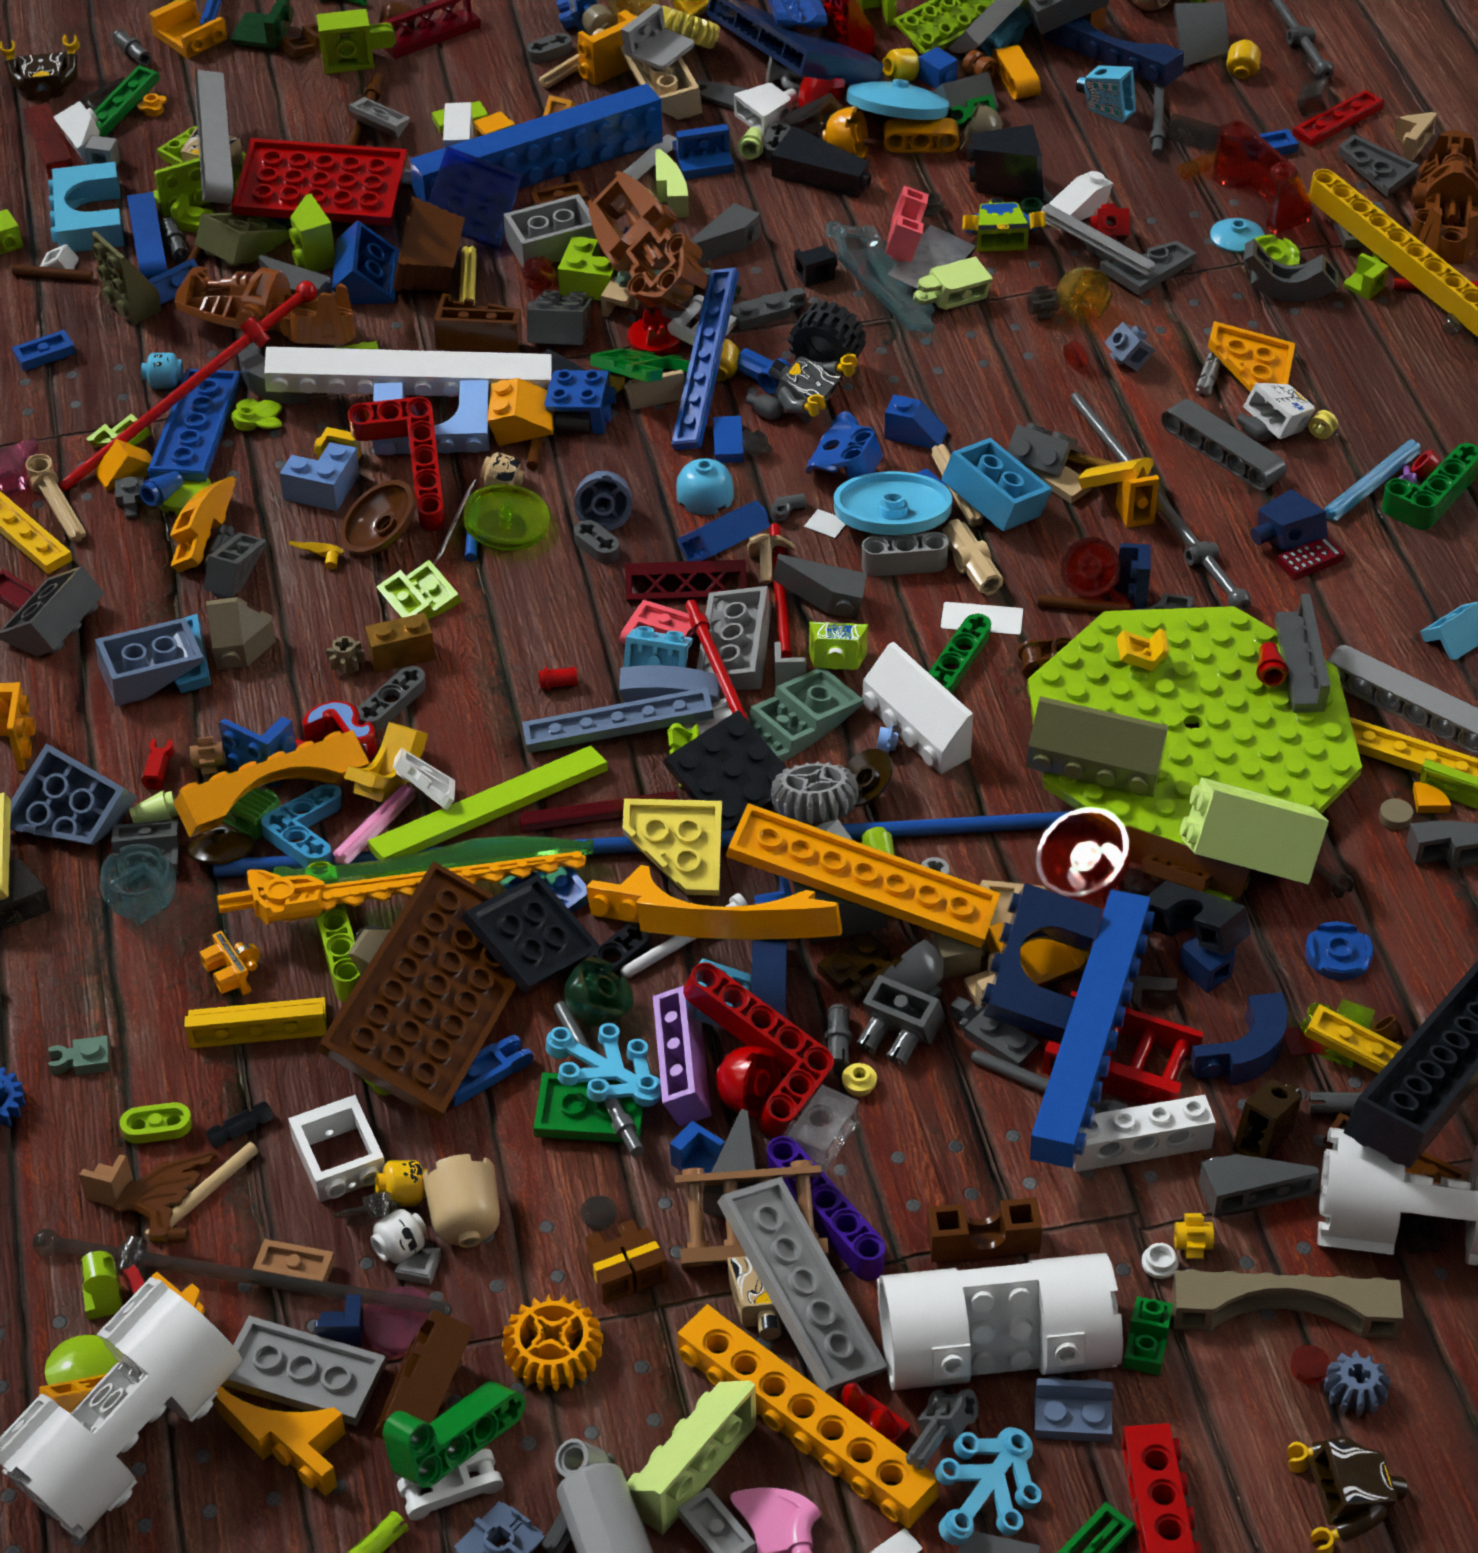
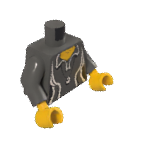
[768,354,858,424]

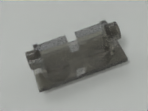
[1166,113,1223,152]

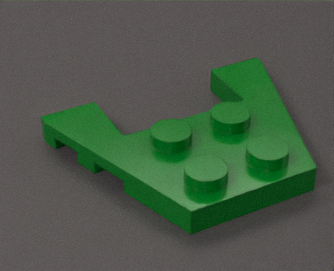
[590,348,690,383]

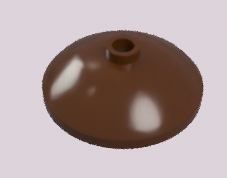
[340,480,417,555]

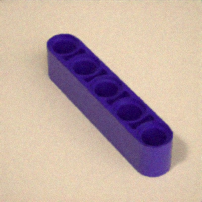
[767,1136,885,1281]

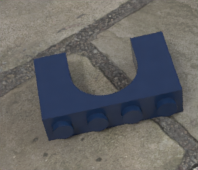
[981,883,1103,1042]

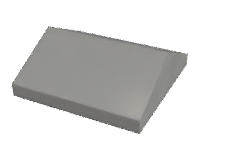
[348,97,411,138]

